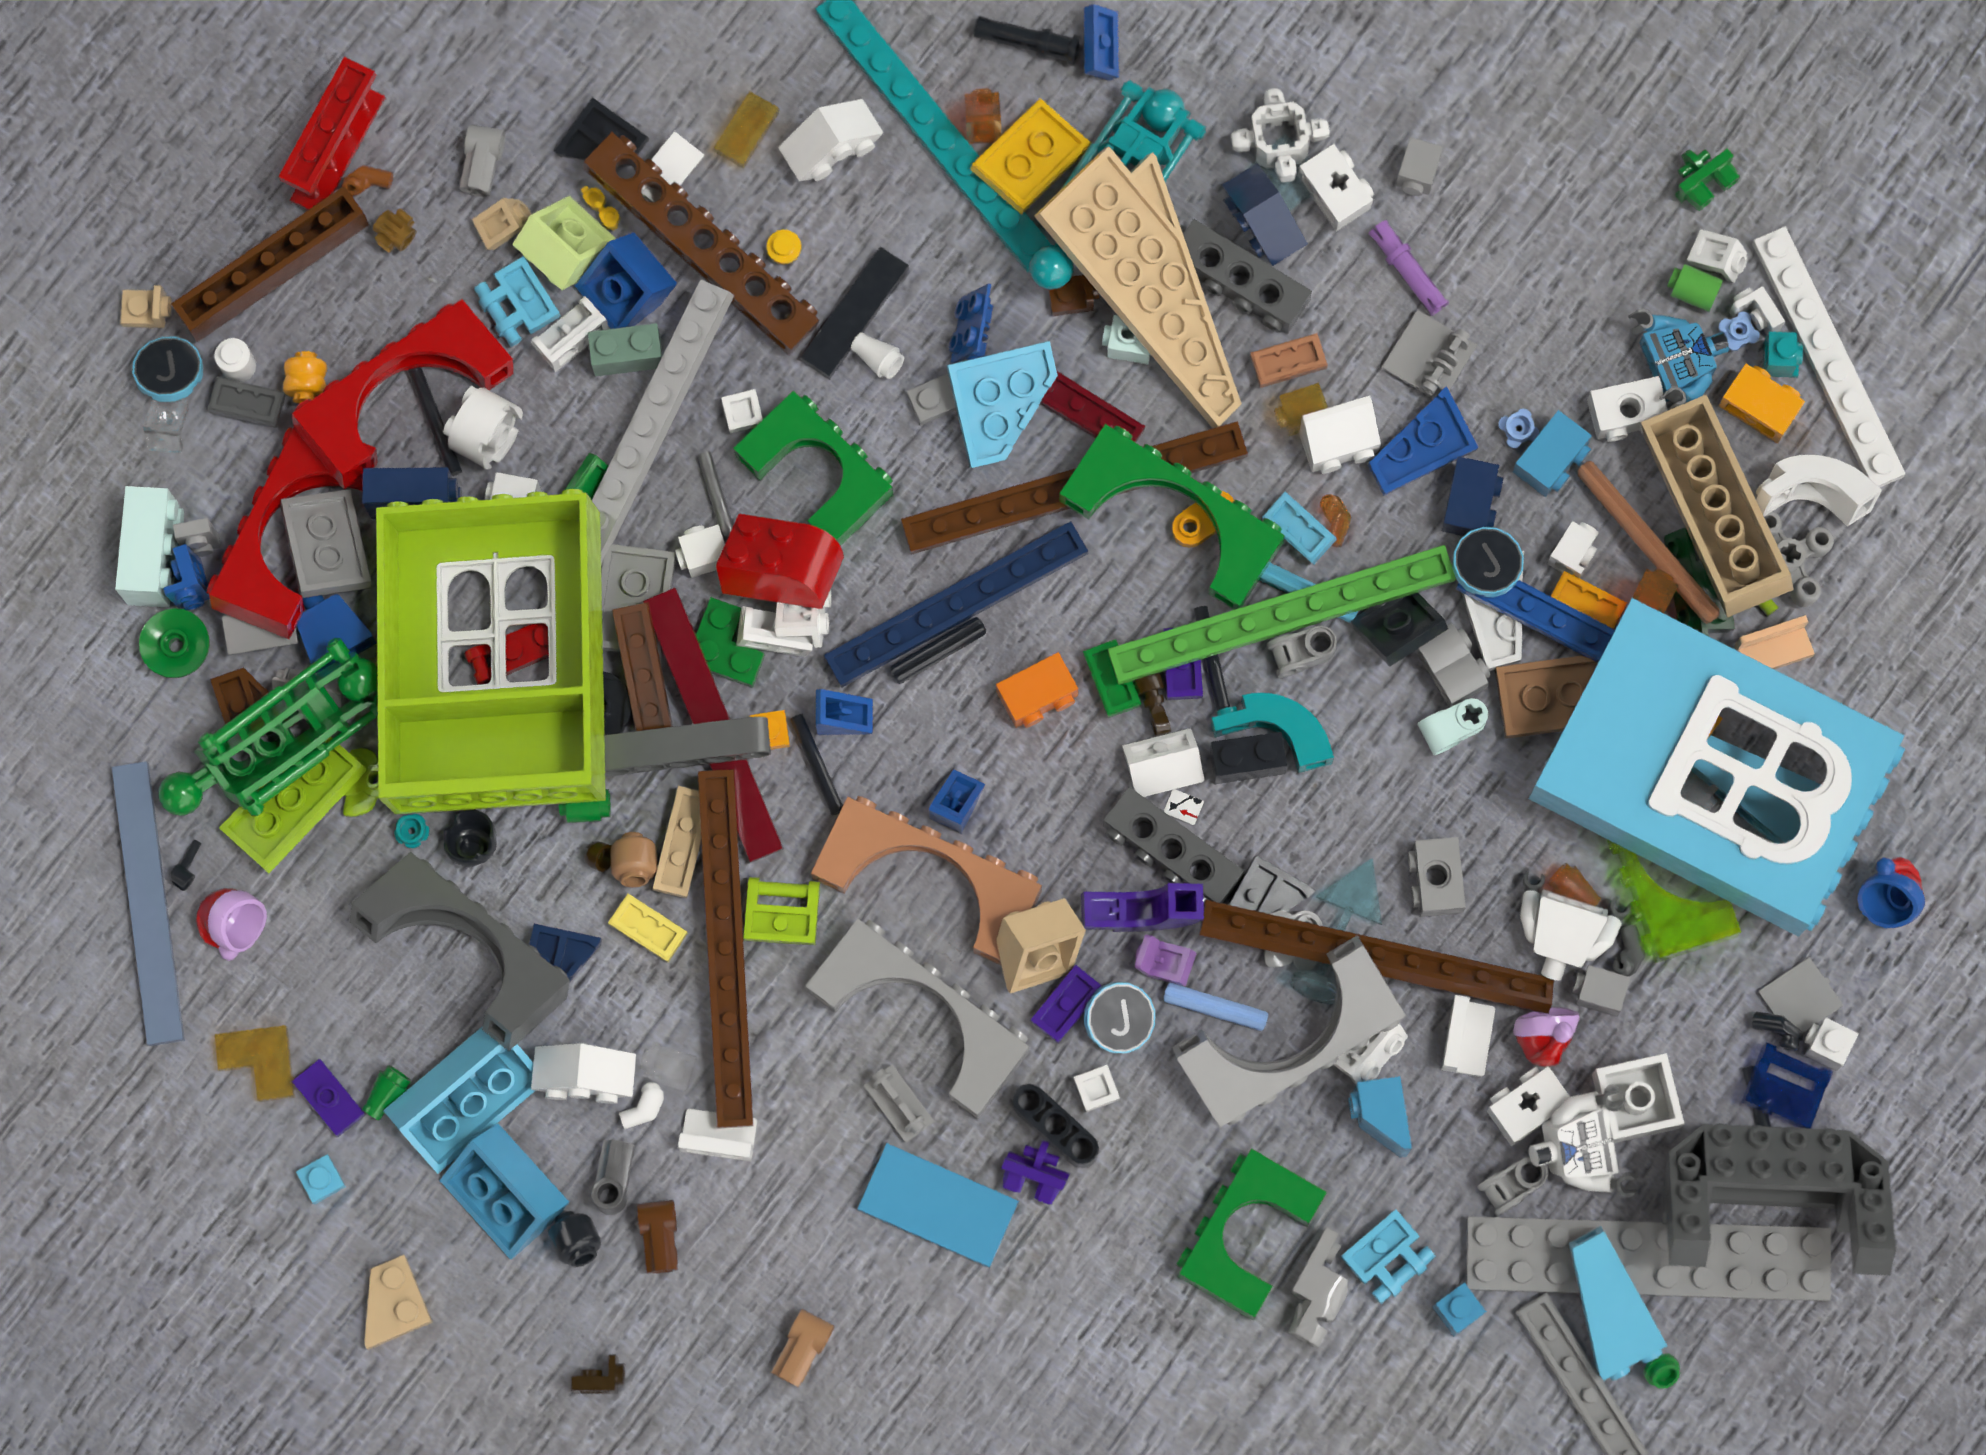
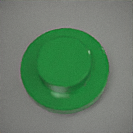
[1644,1354,1680,1389]

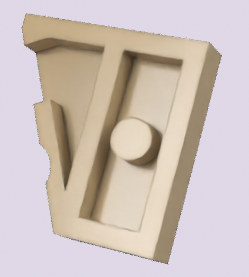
[364,1255,433,1350]

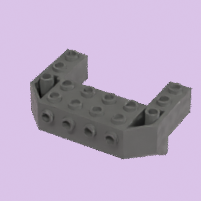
[1662,1123,1896,1276]

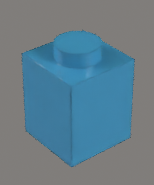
[1432,1282,1486,1337]

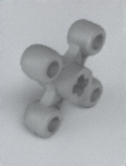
[1764,511,1834,607]

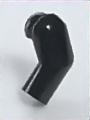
[1752,1011,1803,1051]

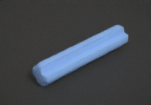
[1164,983,1268,1031]

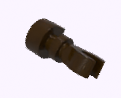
[1133,674,1171,737]

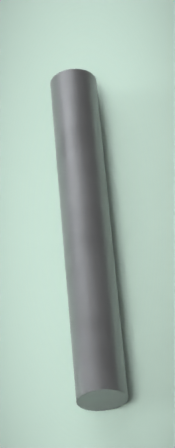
[697,451,733,543]

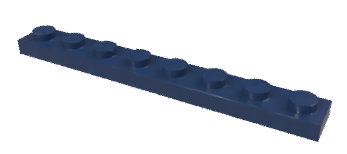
[824,521,1088,688]

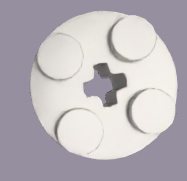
[443,386,523,469]

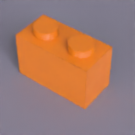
[996,652,1078,728]

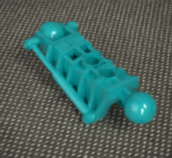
[1029,80,1206,290]

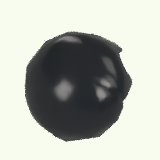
[443,809,497,868]

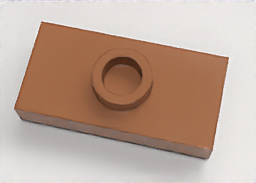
[1250,333,1328,388]

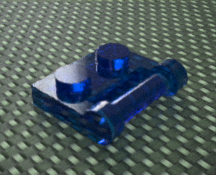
[1741,1042,1833,1129]

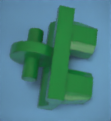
[1675,148,1740,211]

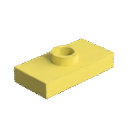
[608,894,688,963]

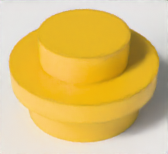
[767,230,802,264]

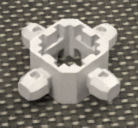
[1231,88,1329,182]

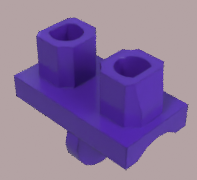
[1001,1140,1070,1205]

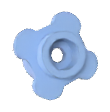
[1719,311,1760,351]
[1499,409,1540,449]

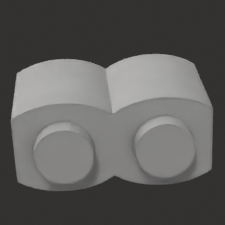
[1415,623,1490,707]

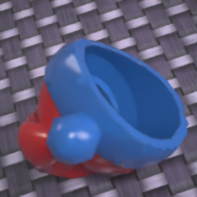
[1857,857,1925,928]

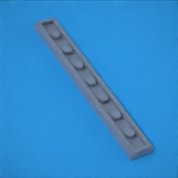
[112,761,185,1046]

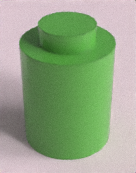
[1667,264,1723,312]

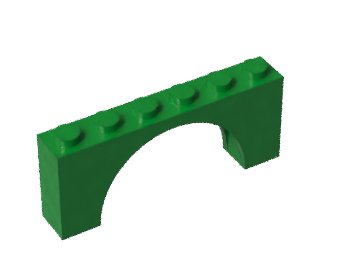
[1059,424,1285,610]

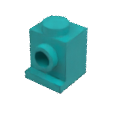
[1763,331,1803,378]

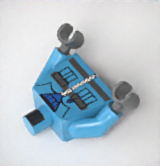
[1628,308,1729,410]

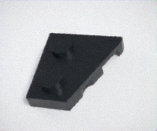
[554,97,650,167]

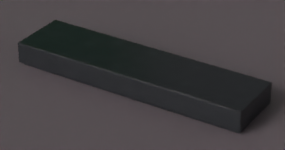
[801,246,909,379]

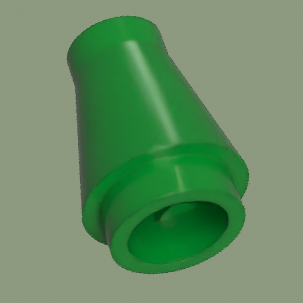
[362,1065,411,1121]

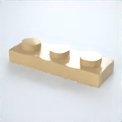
[652,786,702,899]

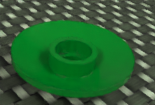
[139,608,210,678]

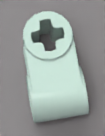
[1418,698,1488,756]

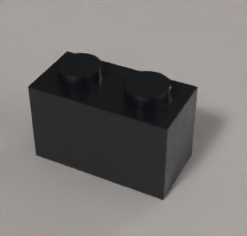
[1210,731,1287,784]

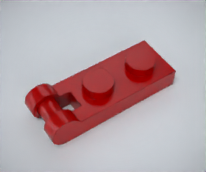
[464,623,549,685]

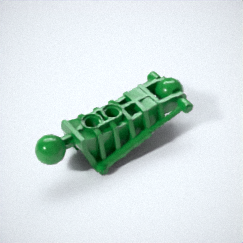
[158,638,378,816]

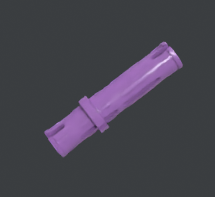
[1369,220,1449,316]

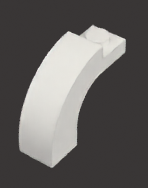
[1756,455,1882,527]

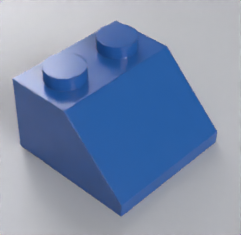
[575,232,678,329]

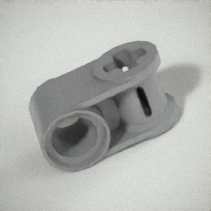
[1266,626,1337,678]
[1477,1156,1548,1217]

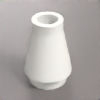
[851,332,904,379]

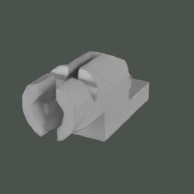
[1288,1227,1348,1348]

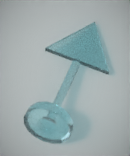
[1289,858,1382,1004]

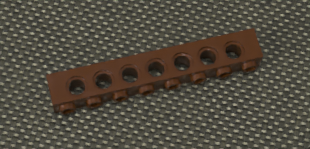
[583,132,819,356]

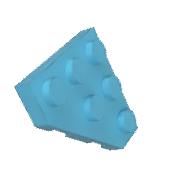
[946,341,1058,468]

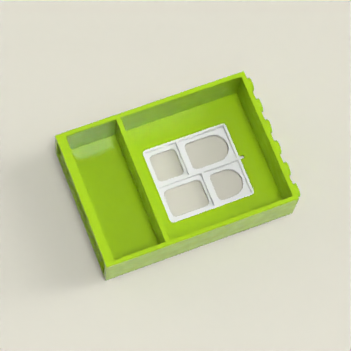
[376,489,606,814]

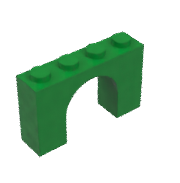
[733,390,893,546]
[1176,1148,1327,1321]

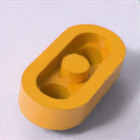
[1172,491,1234,548]

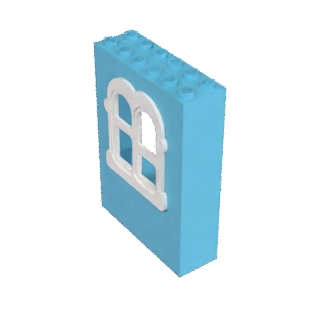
[1529,598,1905,937]

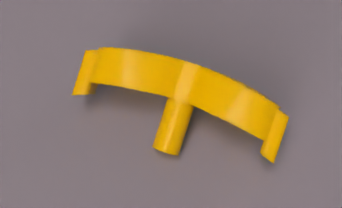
[581,186,620,231]

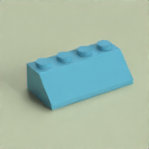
[383,1026,536,1174]

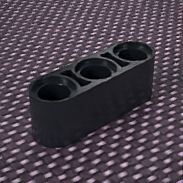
[1013,1083,1099,1168]

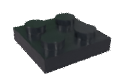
[1350,592,1448,667]

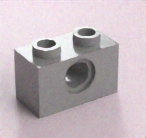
[1408,837,1466,917]

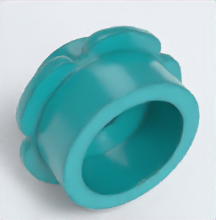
[394,814,430,848]

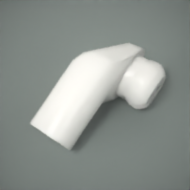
[619,1082,664,1129]

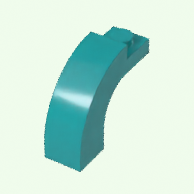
[1211,693,1334,773]

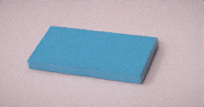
[858,1143,1019,1268]

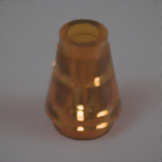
[1547,862,1601,906]

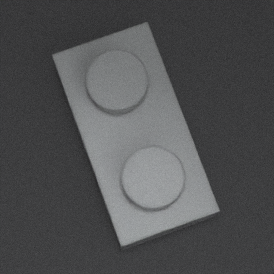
[906,374,957,425]
[173,518,221,557]

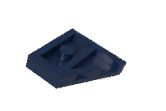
[529,923,602,982]

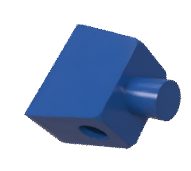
[297,594,377,673]

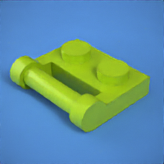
[744,877,820,946]

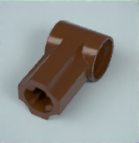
[637,1200,678,1274]

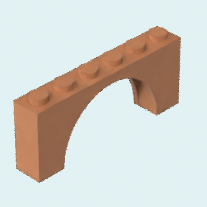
[811,796,1042,966]

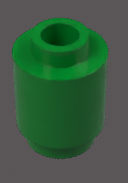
[559,789,611,823]

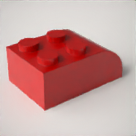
[716,514,844,609]

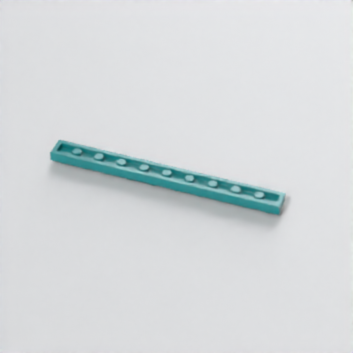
[815,0,1052,273]

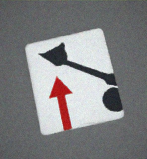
[1164,789,1204,825]

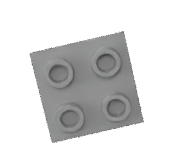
[1382,310,1478,399]

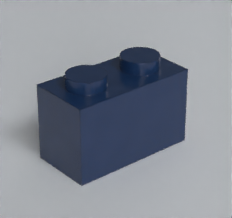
[1442,456,1504,536]

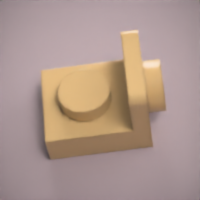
[472,198,531,250]
[121,285,172,328]

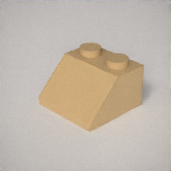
[996,898,1086,994]

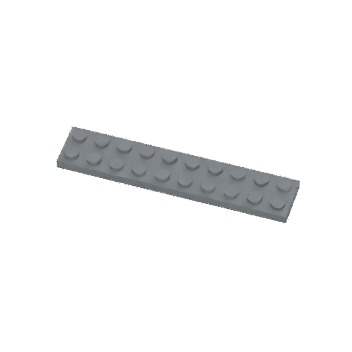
[1466,1217,1831,1302]

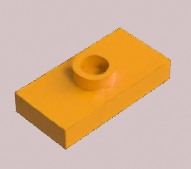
[1551,571,1627,629]

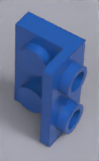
[163,544,210,610]

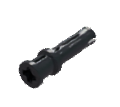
[974,16,1080,66]

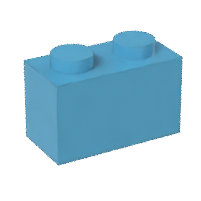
[1513,410,1592,497]

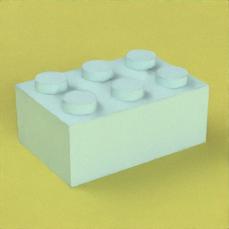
[115,486,184,608]

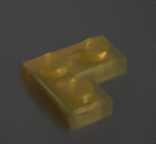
[214,1025,295,1102]

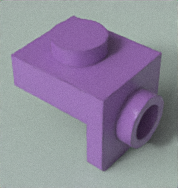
[1135,934,1197,986]

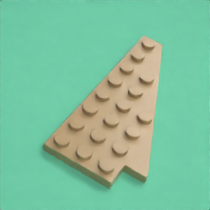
[1035,147,1241,428]

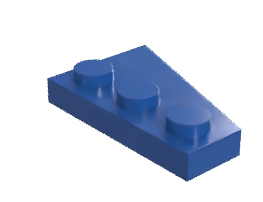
[1368,386,1479,496]

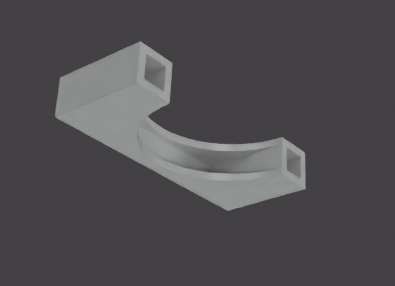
[805,918,1030,1119]
[1172,936,1406,1128]

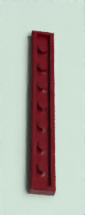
[643,588,784,863]

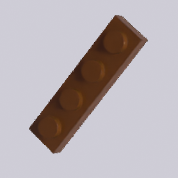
[612,602,673,731]

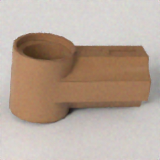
[771,1309,835,1388]

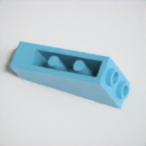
[1690,735,1822,844]
[1569,1226,1667,1381]

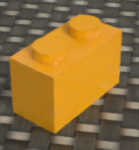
[1719,364,1805,444]

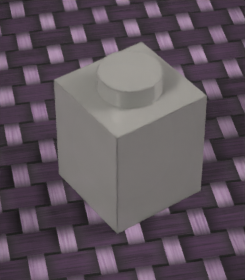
[1396,137,1443,196]
[1572,965,1630,1017]

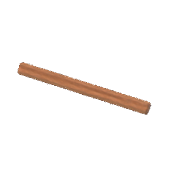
[1577,461,1720,624]

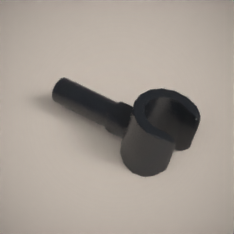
[171,840,201,891]

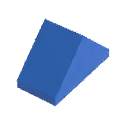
[816,689,873,735]
[929,769,985,834]

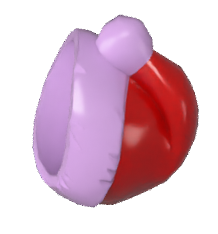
[196,888,267,961]
[1513,1007,1579,1067]

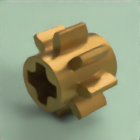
[373,208,416,253]

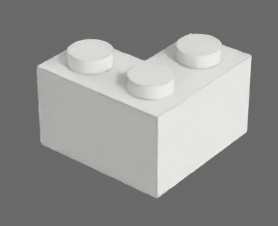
[778,99,883,181]
[531,1043,636,1104]

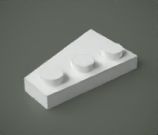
[1458,551,1524,671]

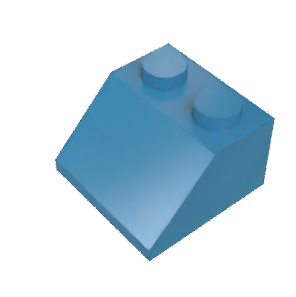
[1348,1076,1412,1157]

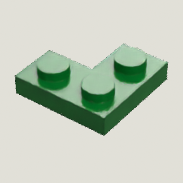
[696,597,765,688]

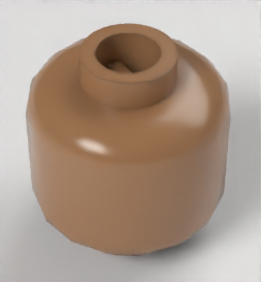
[610,832,657,887]

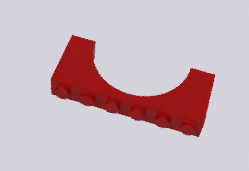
[292,299,514,489]
[207,427,378,640]

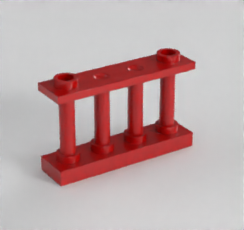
[278,57,385,210]

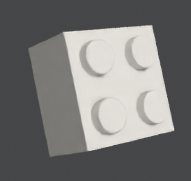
[1592,1053,1684,1143]

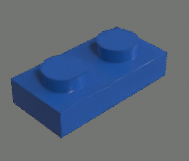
[1084,4,1119,81]

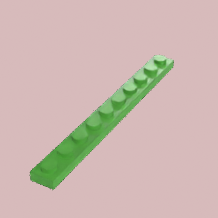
[1107,545,1456,685]

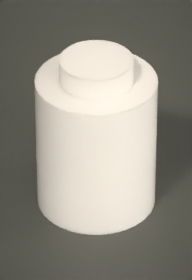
[215,338,256,382]

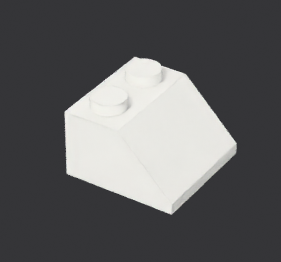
[1299,396,1381,474]

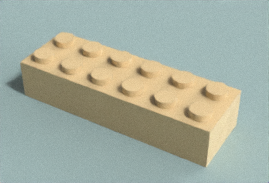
[1641,394,1793,618]

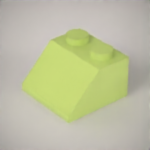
[512,196,616,290]

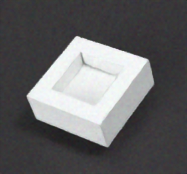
[721,389,763,434]
[1074,1065,1120,1112]

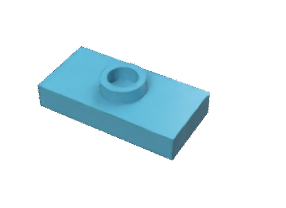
[1261,492,1337,565]

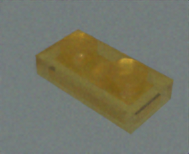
[714,91,780,169]

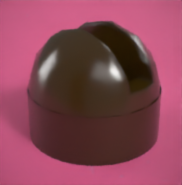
[583,841,611,872]

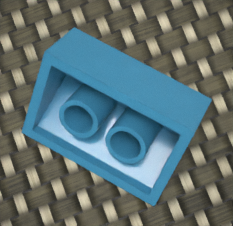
[439,1123,570,1260]

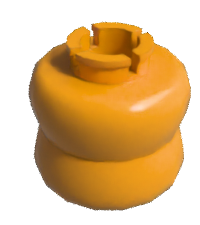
[283,351,327,404]

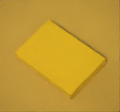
[970,98,1091,215]

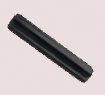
[890,617,986,684]

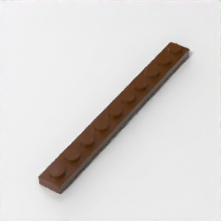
[901,421,1248,555]
[698,769,753,1129]
[1199,900,1554,1014]

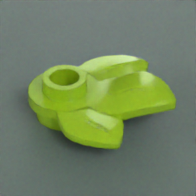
[343,748,378,817]

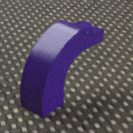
[1081,883,1204,932]

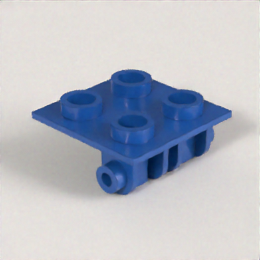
[949,283,993,364]

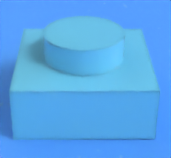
[296,1154,346,1205]

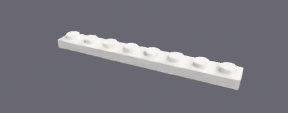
[1752,226,1906,488]

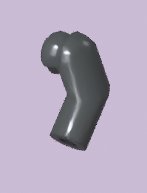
[1613,924,1646,977]

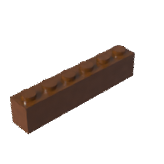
[171,186,369,342]

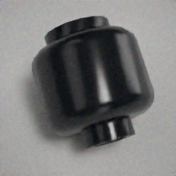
[548,1211,601,1267]

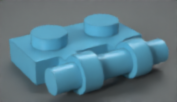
[474,256,561,347]
[1341,1209,1436,1304]

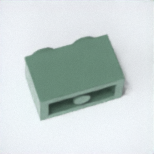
[588,323,663,377]

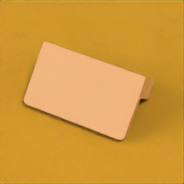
[1734,615,1815,670]

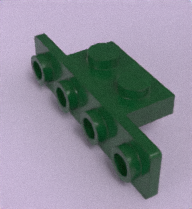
[1664,528,1735,636]

